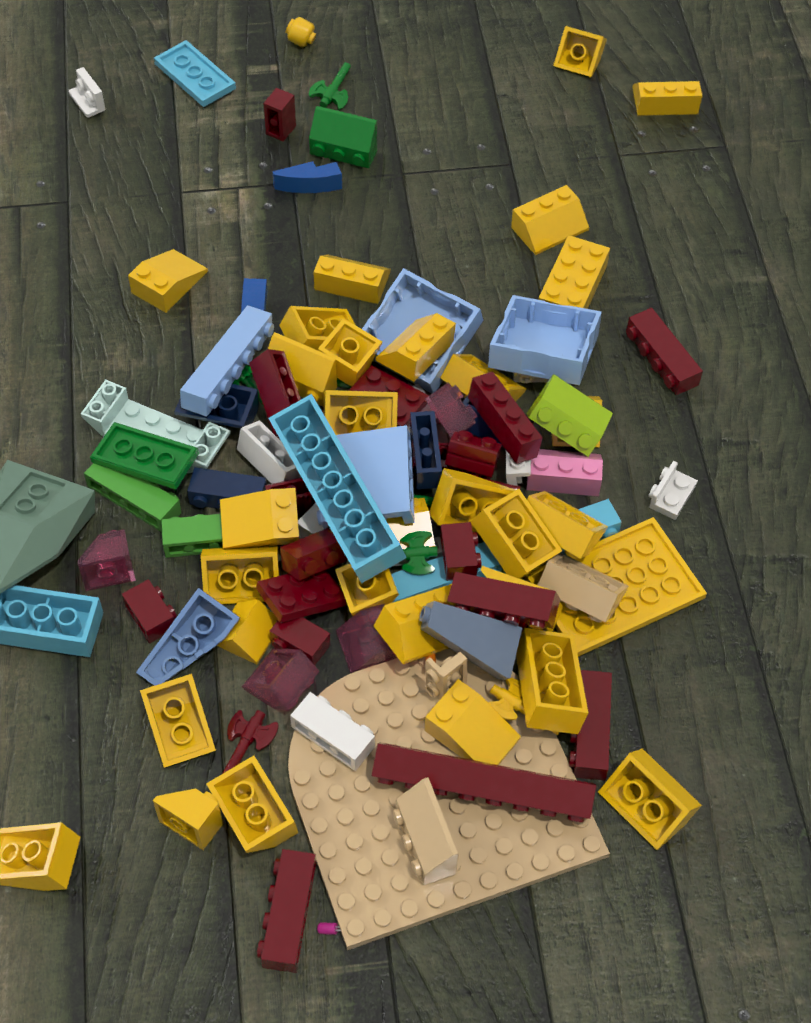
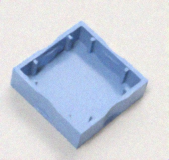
[362,268,483,394]
[488,295,601,385]

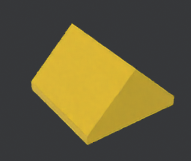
[216,599,278,665]

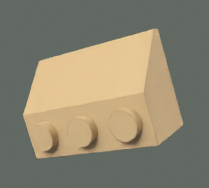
[538,553,629,622]
[393,778,458,885]

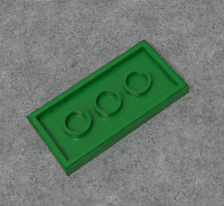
[90,422,199,489]

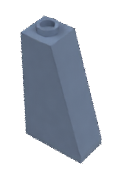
[419,601,522,680]

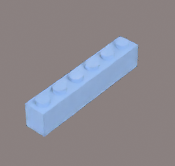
[180,305,274,417]

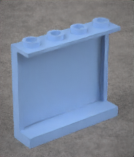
[317,425,415,529]

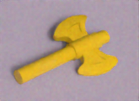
[488,677,560,735]

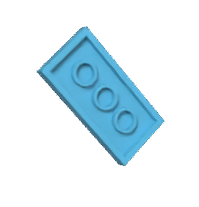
[154,40,236,107]

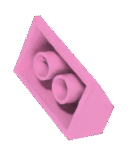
[526,449,603,496]

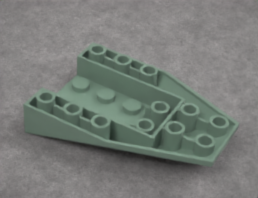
[0,460,95,594]

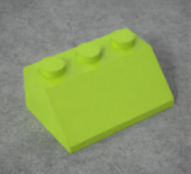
[527,374,613,457]

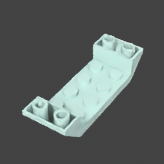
[81,380,230,473]

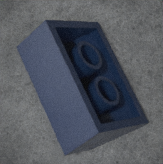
[175,375,259,428]

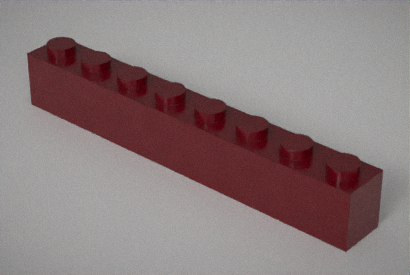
[372,742,596,822]

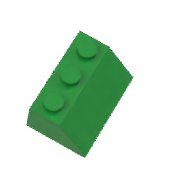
[309,106,377,168]

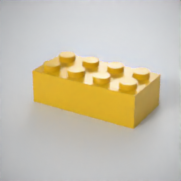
[538,235,610,309]
[516,628,588,734]

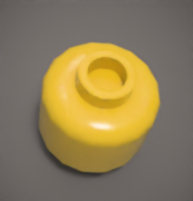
[285,17,316,48]

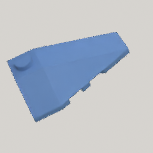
[136,588,240,686]

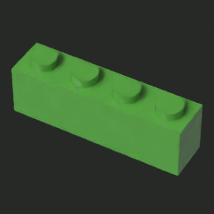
[84,463,181,532]
[162,513,223,558]

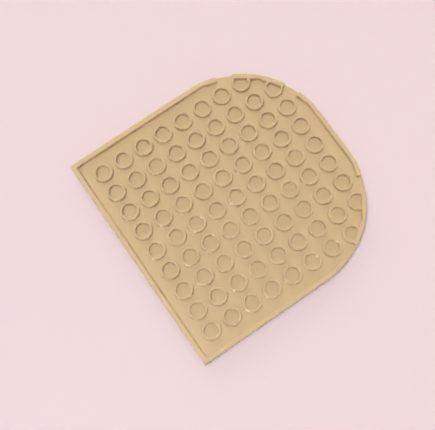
[288,649,610,950]

